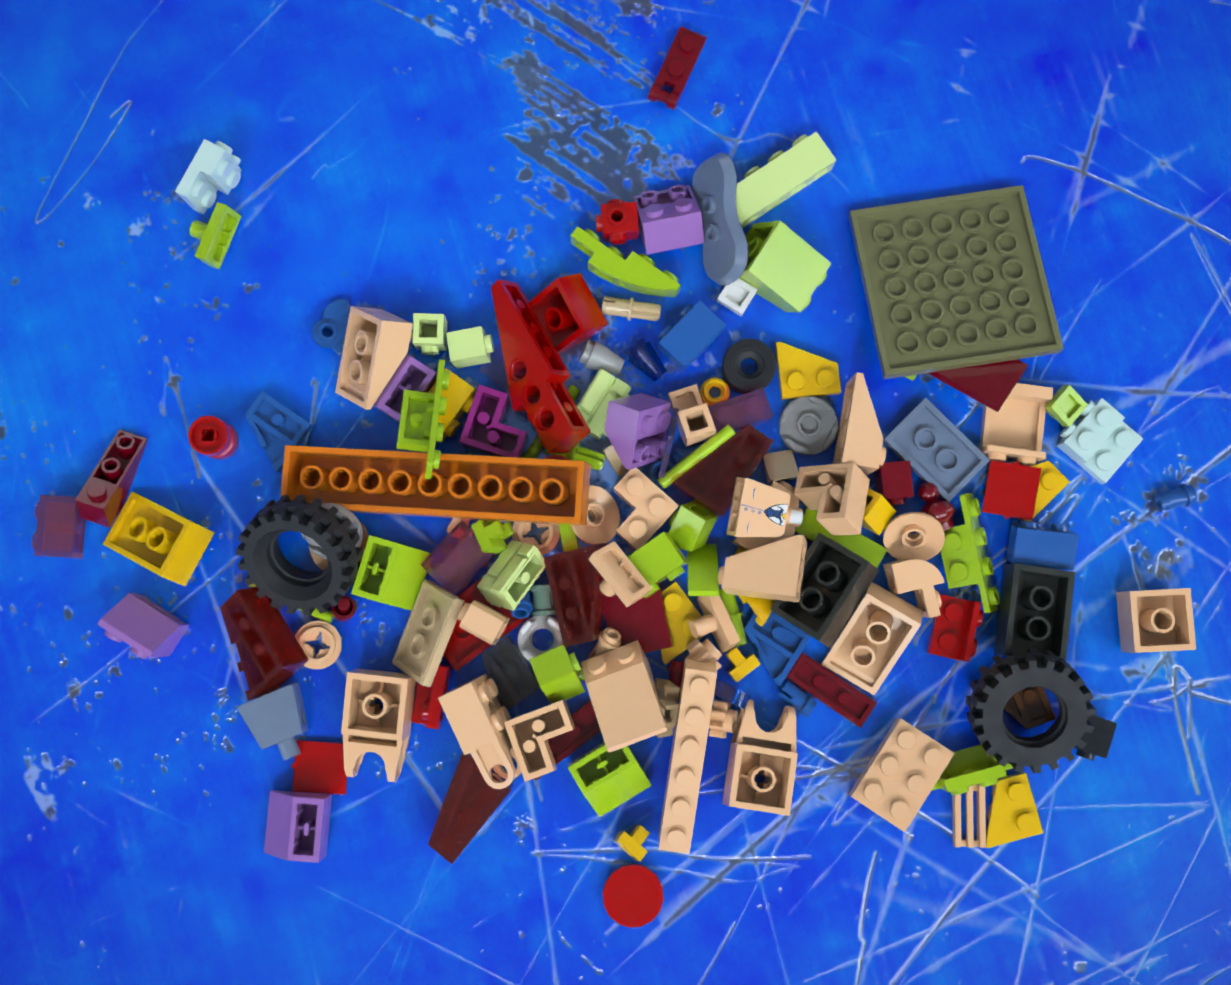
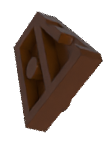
[977,680,1056,730]

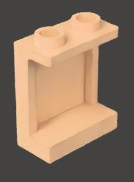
[979,383,1053,466]

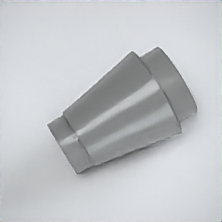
[579,340,625,375]

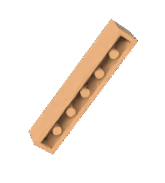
[658,660,717,854]

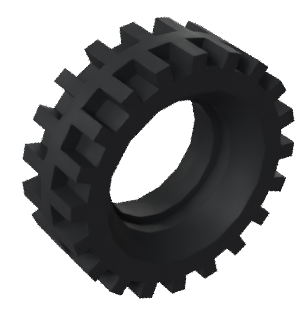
[236,494,363,616]
[966,647,1096,773]

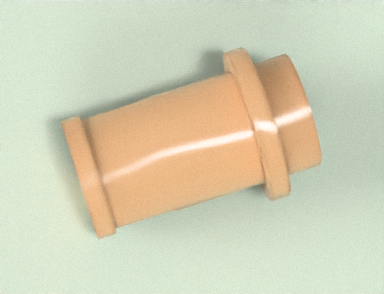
[588,628,621,659]

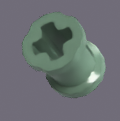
[529,584,558,616]

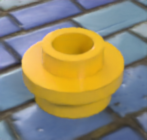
[700,377,730,407]

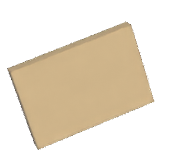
[392,579,464,687]

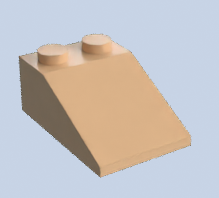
[335,306,413,410]
[833,372,886,476]
[821,582,923,695]
[581,640,668,753]

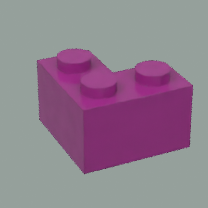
[459,385,529,458]

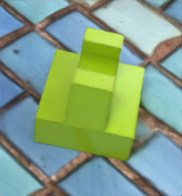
[1044,384,1088,427]
[471,519,514,554]

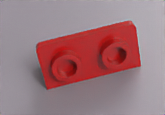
[926,594,983,662]
[411,664,451,729]

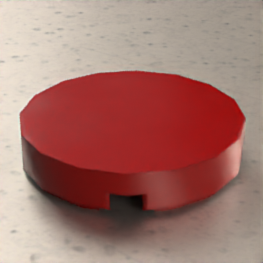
[603,863,664,928]

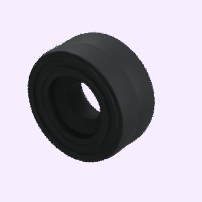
[721,339,776,395]

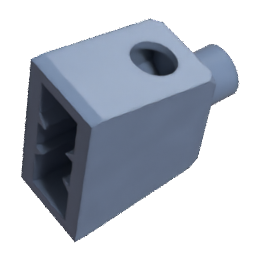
[237,683,308,761]

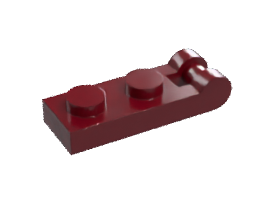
[647,26,707,110]

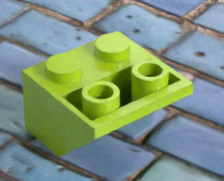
[351,535,433,611]
[568,742,652,817]

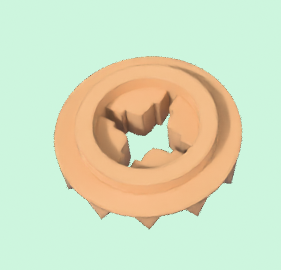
[512,522,560,555]
[293,621,342,669]

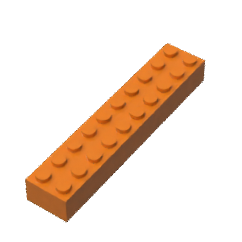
[280,445,591,526]

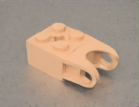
[341,668,416,782]
[438,673,521,789]
[722,699,798,816]

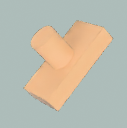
[589,541,653,607]
[689,595,741,654]

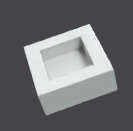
[716,278,758,317]

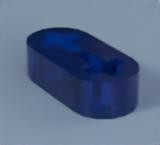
[714,678,751,710]

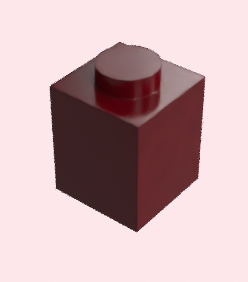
[875,461,914,506]

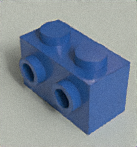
[657,300,726,372]
[1006,520,1079,570]

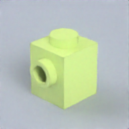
[412,313,448,355]
[446,326,494,369]

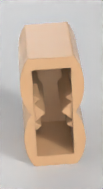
[457,600,510,645]

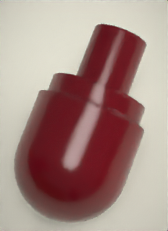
[331,596,356,622]

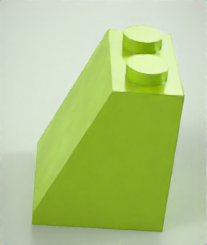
[739,221,832,313]

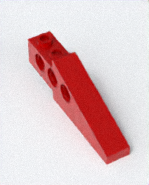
[491,279,591,453]

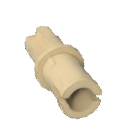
[602,296,661,321]

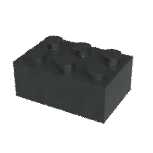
[770,532,879,648]
[994,563,1076,661]

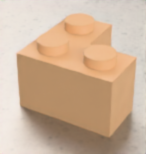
[794,462,870,536]
[613,468,679,551]
[504,699,576,782]

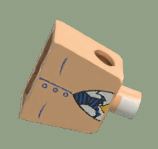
[726,477,803,537]

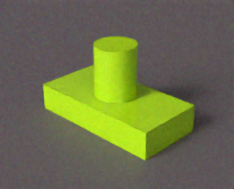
[190,202,242,270]

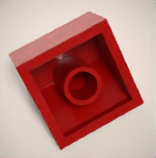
[529,273,608,354]

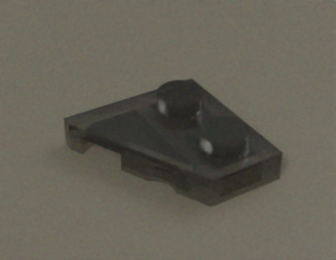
[482,636,540,710]

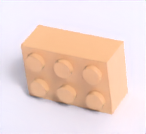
[848,718,955,832]

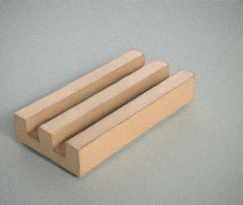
[952,784,986,848]

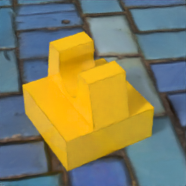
[725,647,761,682]
[613,825,650,861]

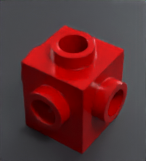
[596,199,639,245]

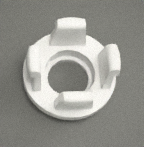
[518,615,567,661]

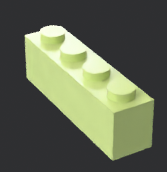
[736,131,836,229]

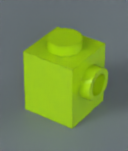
[668,501,718,552]

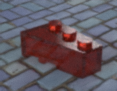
[671,424,773,519]
[543,543,609,647]
[220,586,309,700]
[428,752,514,864]

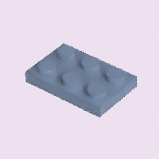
[883,398,990,502]

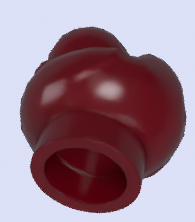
[918,482,955,531]

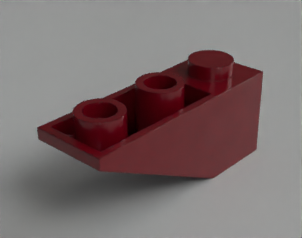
[75,429,148,528]

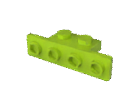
[397,359,450,479]
[940,493,1000,613]
[931,744,1013,795]

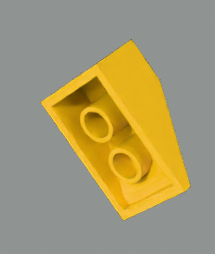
[103,491,214,587]

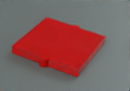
[982,460,1042,520]
[291,740,348,795]

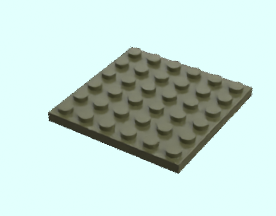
[849,185,1064,380]

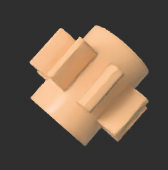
[685,638,722,670]
[709,700,738,739]

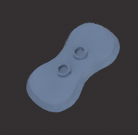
[692,152,748,286]

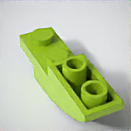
[570,226,681,297]

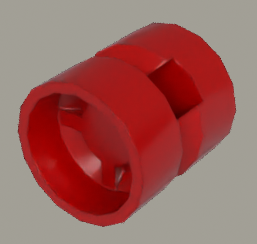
[188,415,239,460]

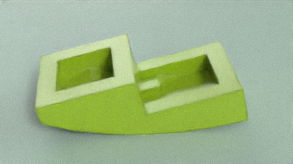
[686,544,719,596]

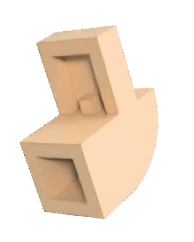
[668,384,716,446]
[883,559,945,618]

